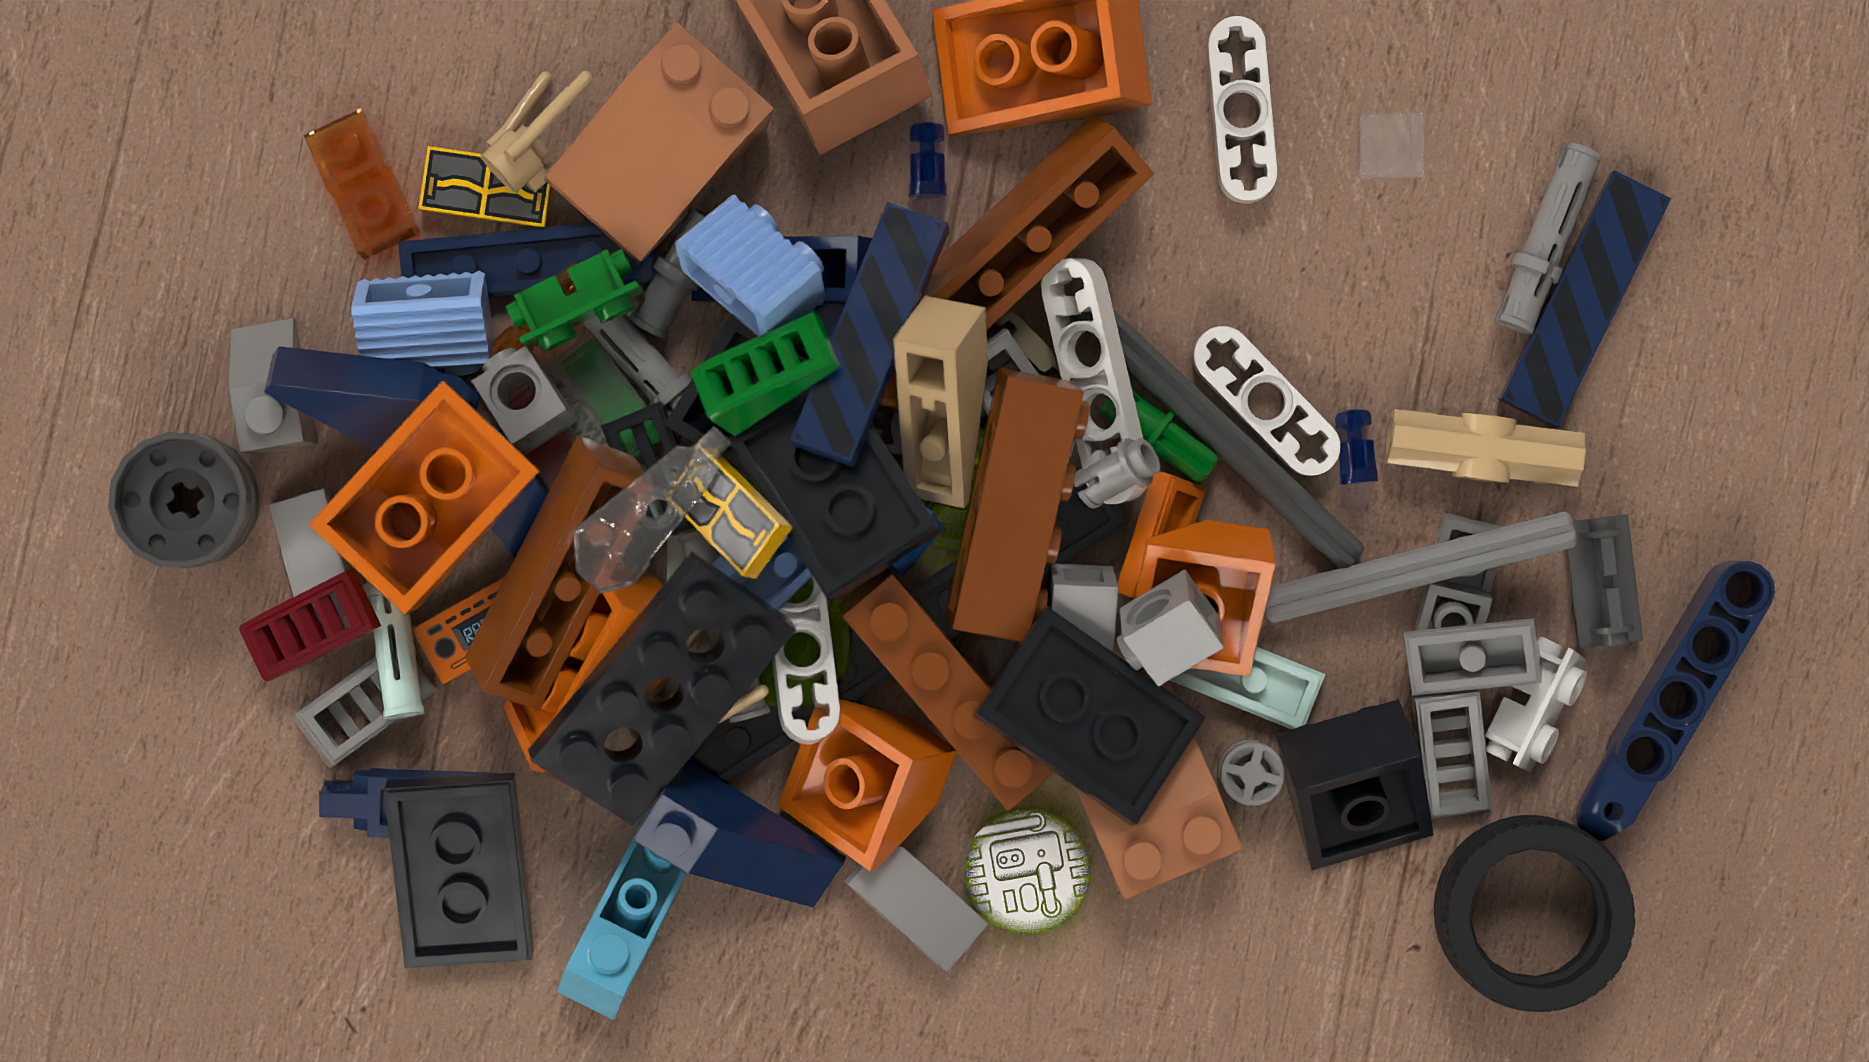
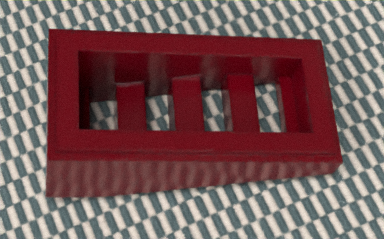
[239,568,381,682]

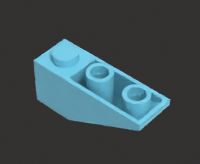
[557,807,687,1020]

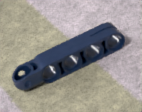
[1576,561,1775,841]

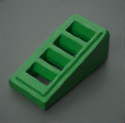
[691,312,840,436]

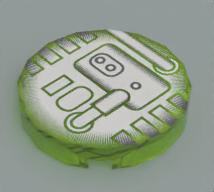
[965,807,1090,935]

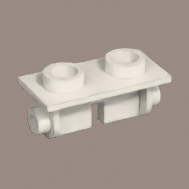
[1484,636,1587,773]

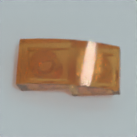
[303,108,421,259]

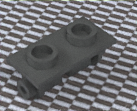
[1567,514,1643,648]

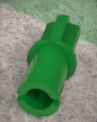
[1097,390,1218,484]

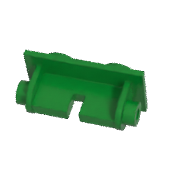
[505,249,644,352]

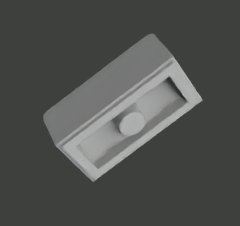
[269,488,353,623]
[1404,618,1543,696]

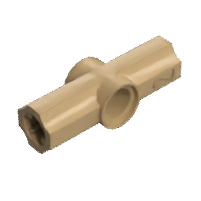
[1385,409,1586,488]

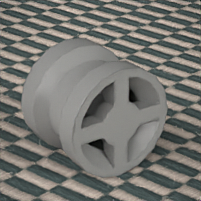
[1217,739,1285,806]

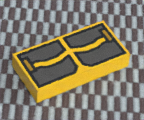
[418,146,553,228]
[665,445,793,579]

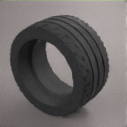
[1434,815,1635,1012]

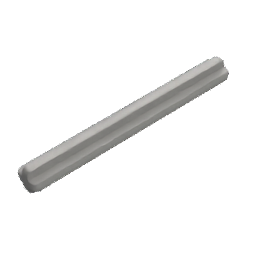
[1265,512,1577,623]

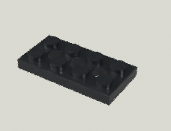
[528,551,796,826]

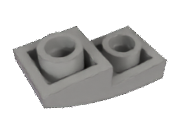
[1415,512,1503,631]
[844,845,988,972]

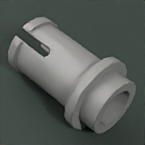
[1074,438,1160,509]

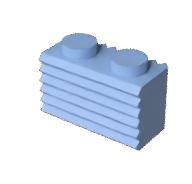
[675,195,826,336]
[351,271,495,376]

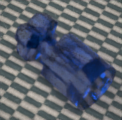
[909,122,947,199]
[1335,409,1379,485]

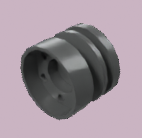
[108,432,260,568]

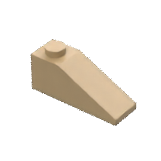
[894,296,988,508]

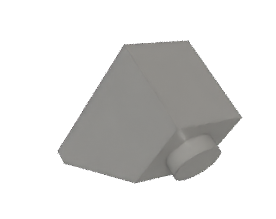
[229,318,318,454]

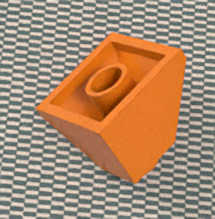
[1123,520,1276,676]
[778,699,957,871]

